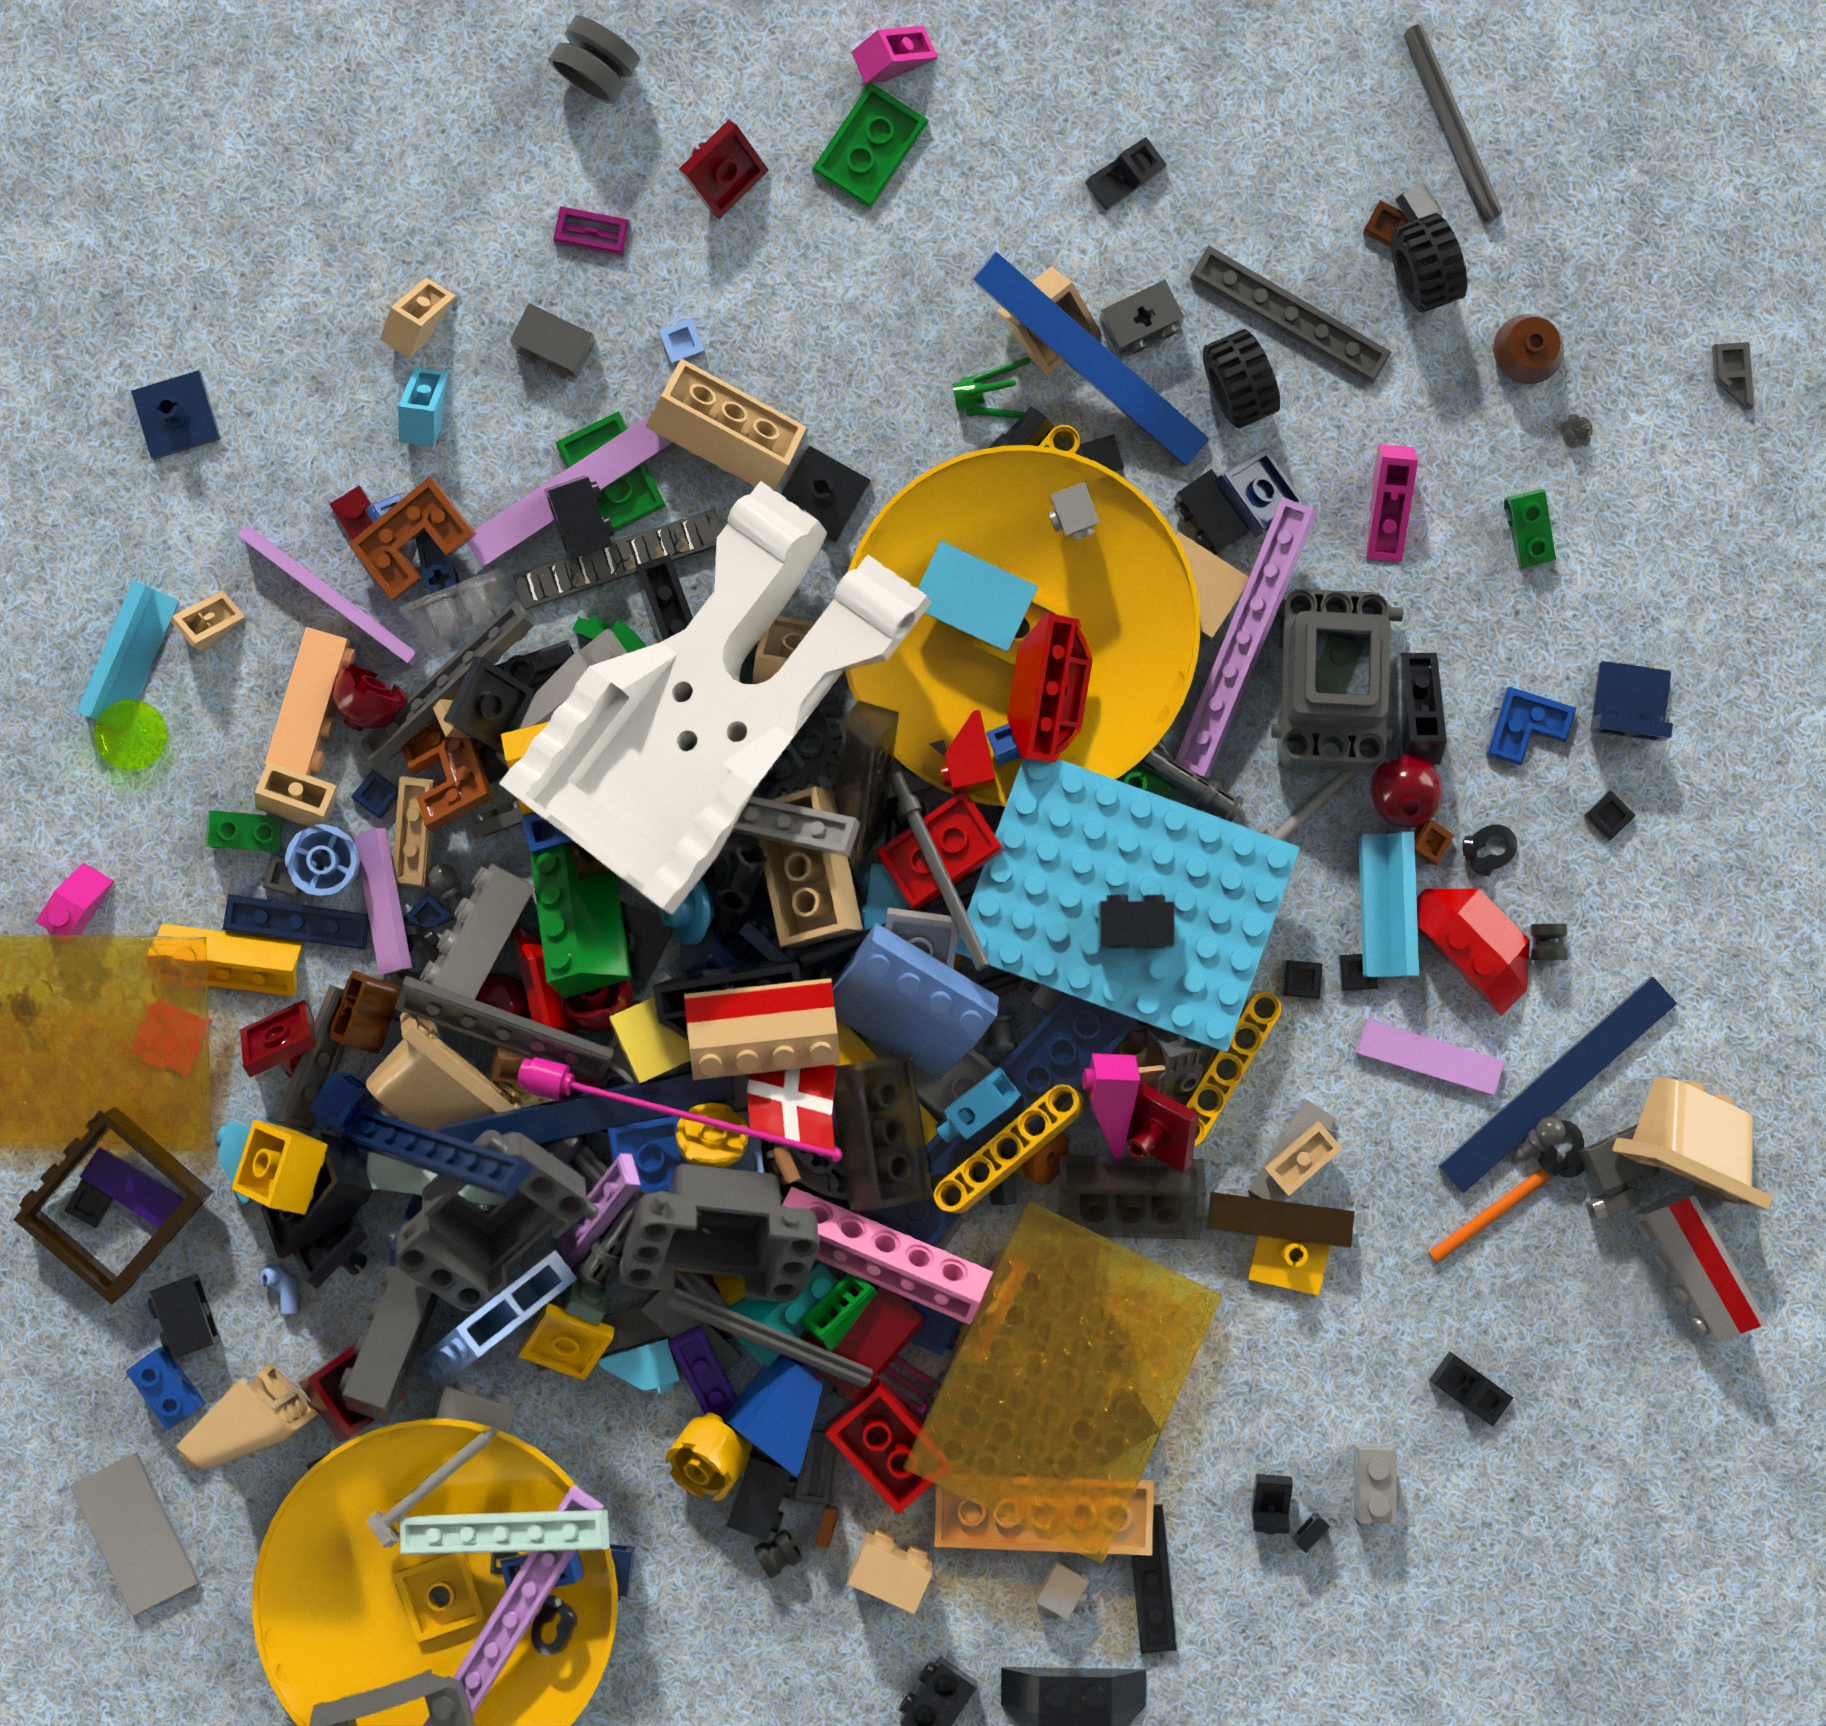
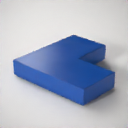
[1486,686,1577,765]

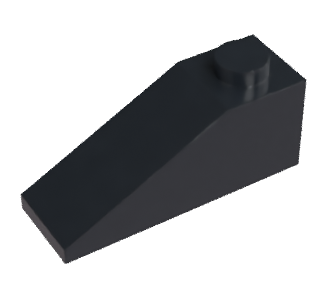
[1401,653,1447,765]

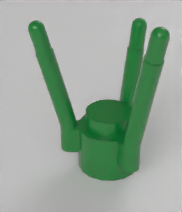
[953,357,1031,419]

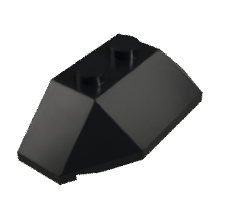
[652,961,801,1041]
[1001,1667,1146,1726]

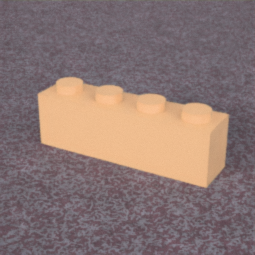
[264,627,356,777]

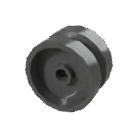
[548,15,641,104]

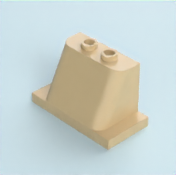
[366,1012,522,1133]
[1612,1076,1773,1210]

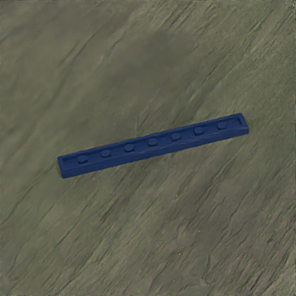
[1438,977,1677,1193]
[439,1070,734,1144]
[340,1108,533,1199]

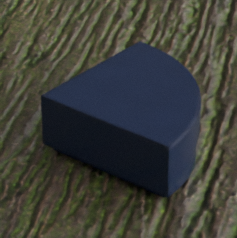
[403,892,454,928]

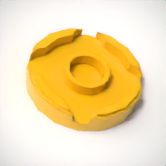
[676,1102,749,1168]

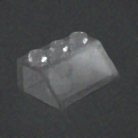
[398,568,518,658]

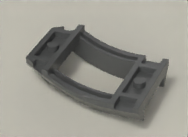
[309,1669,475,1726]

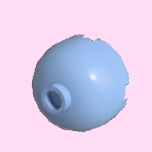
[285,824,360,897]

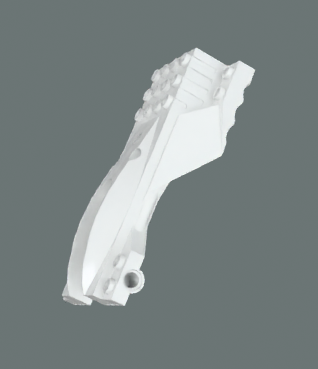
[499,481,932,915]

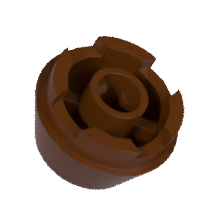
[1493,314,1564,384]

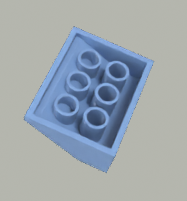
[832,923,999,1080]

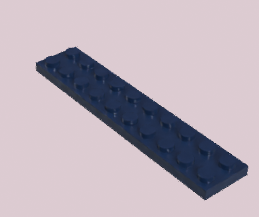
[861,994,1139,1246]

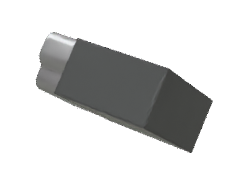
[1586,1187,1640,1220]

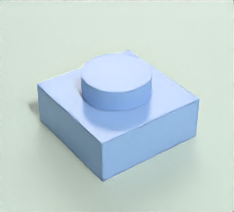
[659,318,705,366]

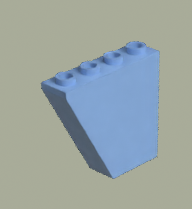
[417,1250,577,1388]

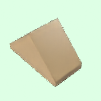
[170,590,246,653]

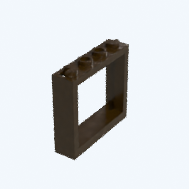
[13,1106,214,1305]

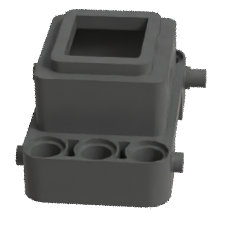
[1271,588,1403,771]
[396,1130,599,1312]
[622,1164,819,1302]

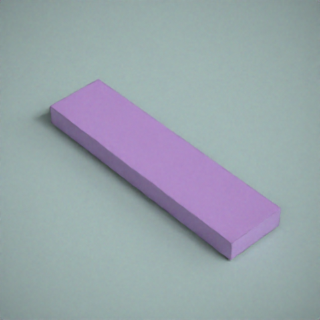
[353,828,412,976]
[1356,1019,1505,1095]
[558,1154,641,1266]

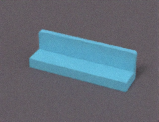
[77,580,179,730]
[1358,832,1419,977]

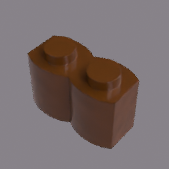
[330,970,402,1054]

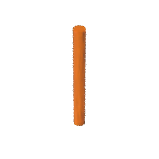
[1428,1168,1552,1263]

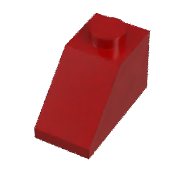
[941,710,997,795]

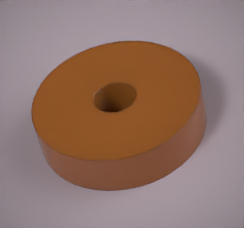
[1022,1127,1068,1185]

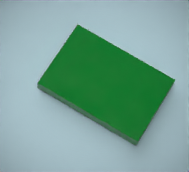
[812,83,929,210]
[555,411,666,532]

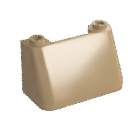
[176,1363,319,1470]

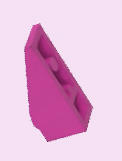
[1366,444,1418,562]
[1082,1054,1140,1159]

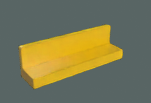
[150,924,303,997]

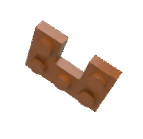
[348,476,477,601]
[402,720,494,832]

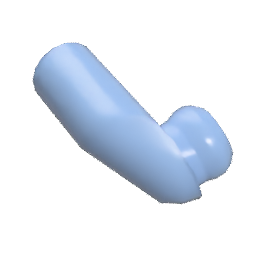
[260,1265,299,1314]

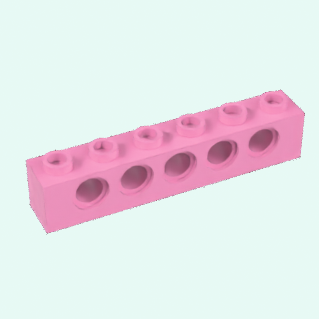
[782,1187,993,1325]

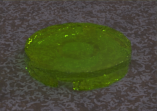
[94,699,168,770]

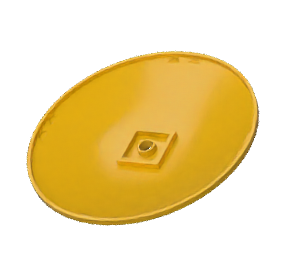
[845,445,1200,807]
[252,1418,618,1726]

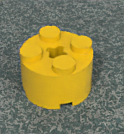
[665,1412,752,1501]

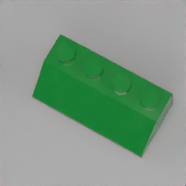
[530,844,631,999]

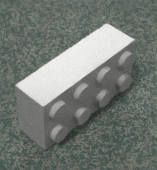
[420,861,535,1000]

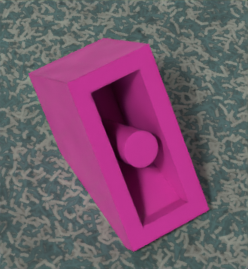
[851,26,938,83]
[35,863,114,942]

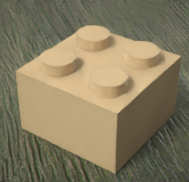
[847,1530,933,1615]

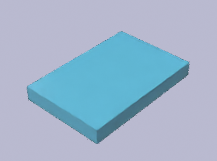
[918,540,1038,652]

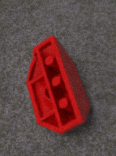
[1007,613,1093,763]
[1417,889,1530,1016]
[511,927,578,1035]

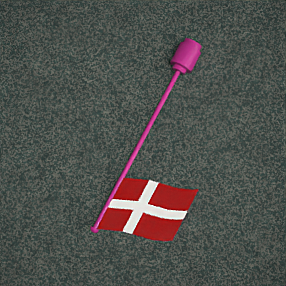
[517,1057,842,1162]

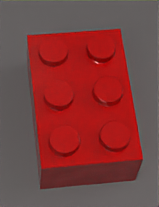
[825,1377,953,1515]

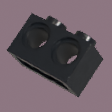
[898,1656,977,1726]

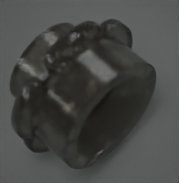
[1560,414,1593,448]

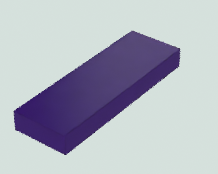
[80,1146,185,1228]
[668,1324,738,1428]

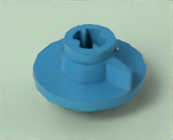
[660,878,714,946]

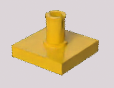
[1248,1236,1330,1296]
[518,1303,615,1381]

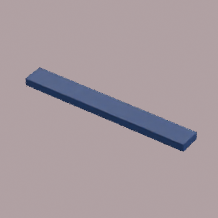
[972,251,1209,466]

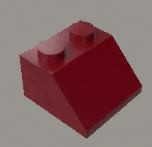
[298,1343,407,1442]

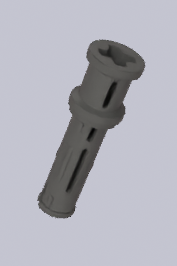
[1139,747,1244,822]
[576,1189,649,1289]

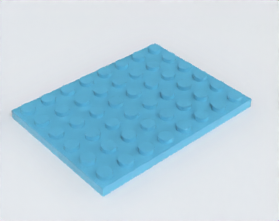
[956,758,1300,1053]

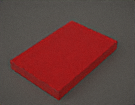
[876,789,1005,911]

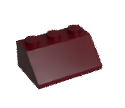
[802,1280,927,1403]

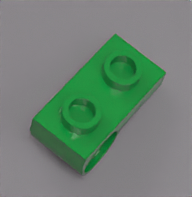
[1504,489,1556,568]
[205,810,282,852]

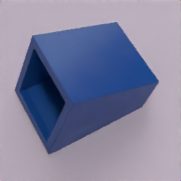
[723,1354,823,1477]

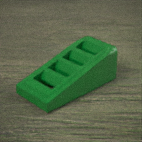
[800,1273,877,1352]

